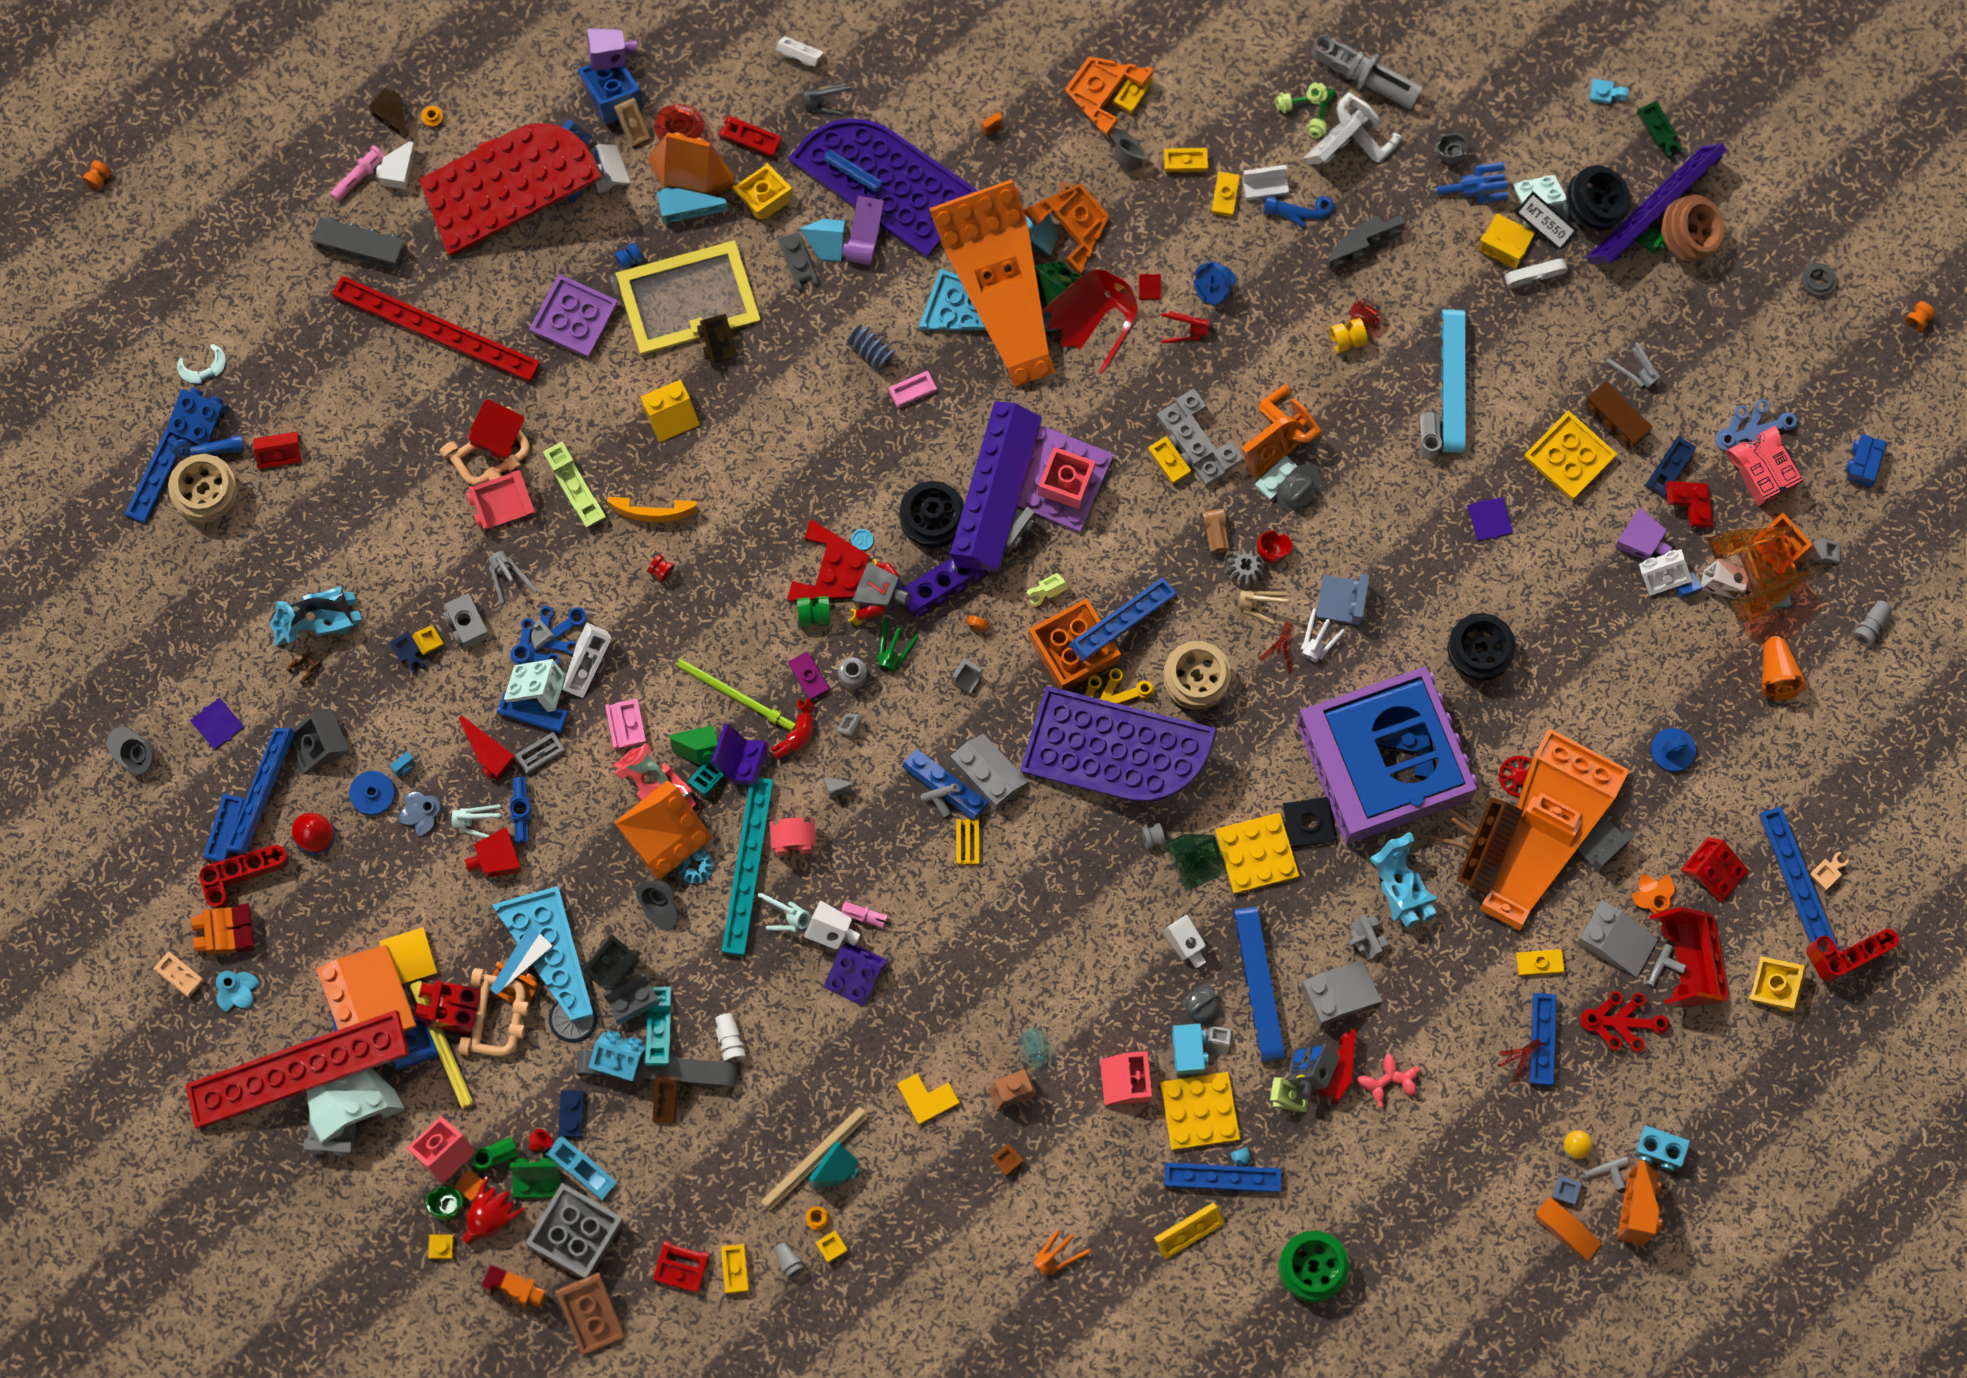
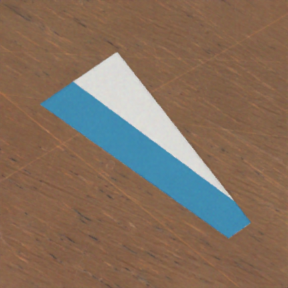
[490,925,553,995]

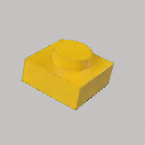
[412,625,444,655]
[815,1230,848,1263]
[428,1235,453,1259]

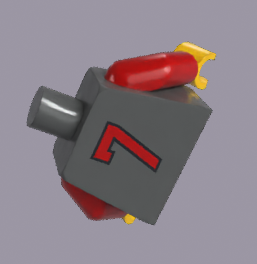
[848,559,910,625]

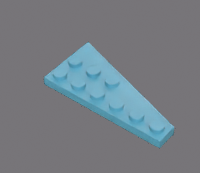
[919,269,1058,331]
[492,886,594,1022]

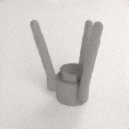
[1606,343,1661,388]
[488,551,538,604]

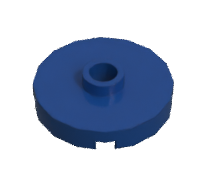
[349,771,395,816]

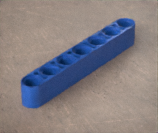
[1233,906,1284,1062]

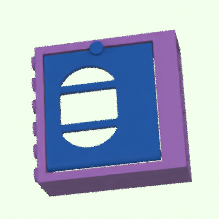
[1296,666,1478,845]

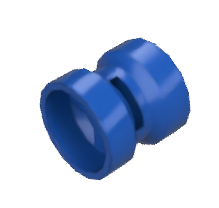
[614,243,644,271]

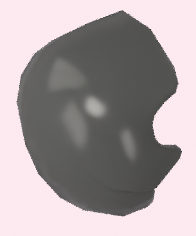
[1436,133,1470,165]

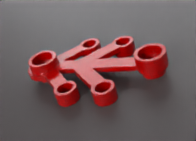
[1580,991,1669,1053]

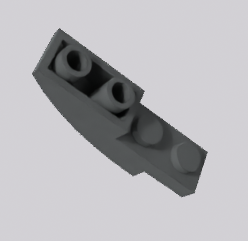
[1326,215,1405,268]

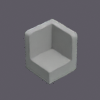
[952,658,983,695]

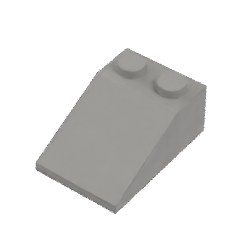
[1577,900,1658,978]
[1300,960,1382,1028]

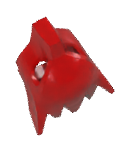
[462,1176,524,1246]

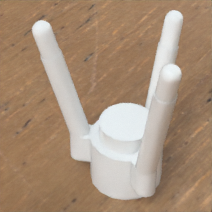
[1300,608,1345,662]

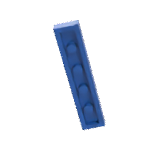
[1164,1162,1281,1193]

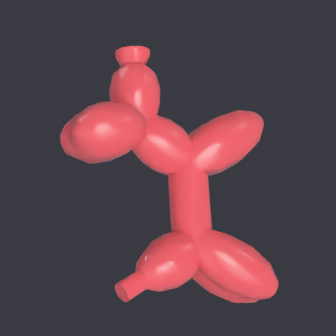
[1356,1054,1421,1108]

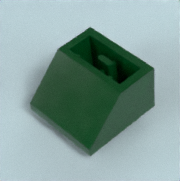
[1034,261,1082,305]

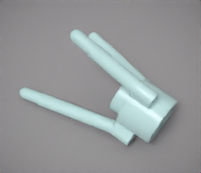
[452,805,501,838]
[758,893,810,933]

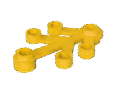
[1084,668,1154,704]

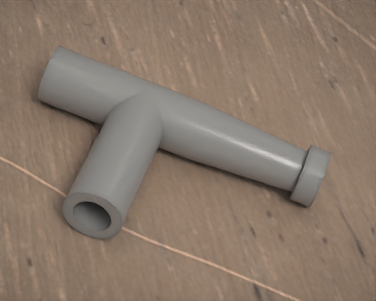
[921,783,959,817]
[1646,944,1687,988]
[1583,1156,1629,1191]

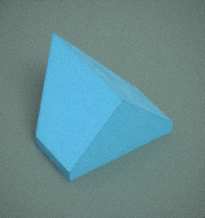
[1026,213,1058,256]
[800,219,845,262]

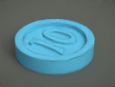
[851,529,873,551]

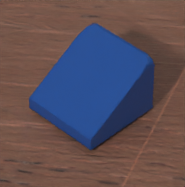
[1675,572,1703,599]

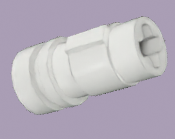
[715,1013,746,1063]

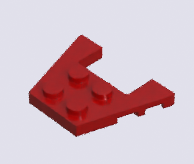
[787,520,869,602]

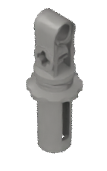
[1312,35,1423,110]

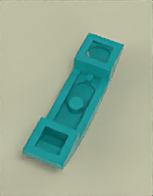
[645,987,671,1066]

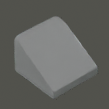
[1813,538,1840,564]
[824,777,851,798]
[1205,1025,1232,1056]

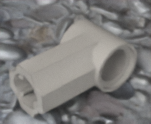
[1420,412,1442,460]

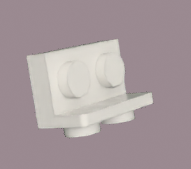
[1639,549,1692,596]

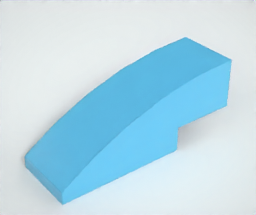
[545,1137,617,1200]

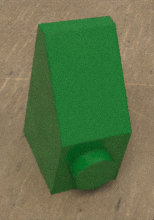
[669,725,718,764]

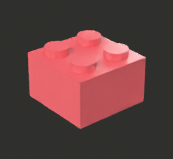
[1038,447,1096,509]
[407,1116,476,1184]

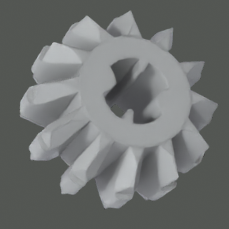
[1226,548,1264,587]

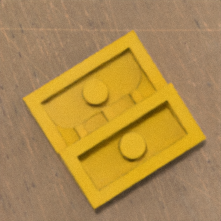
[379,927,437,984]

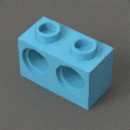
[1634,1125,1689,1172]

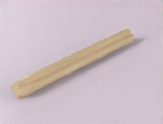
[761,1108,868,1211]

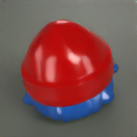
[292,813,335,856]

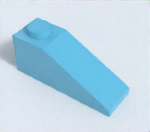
[657,188,727,224]

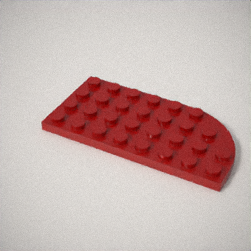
[419,123,602,256]

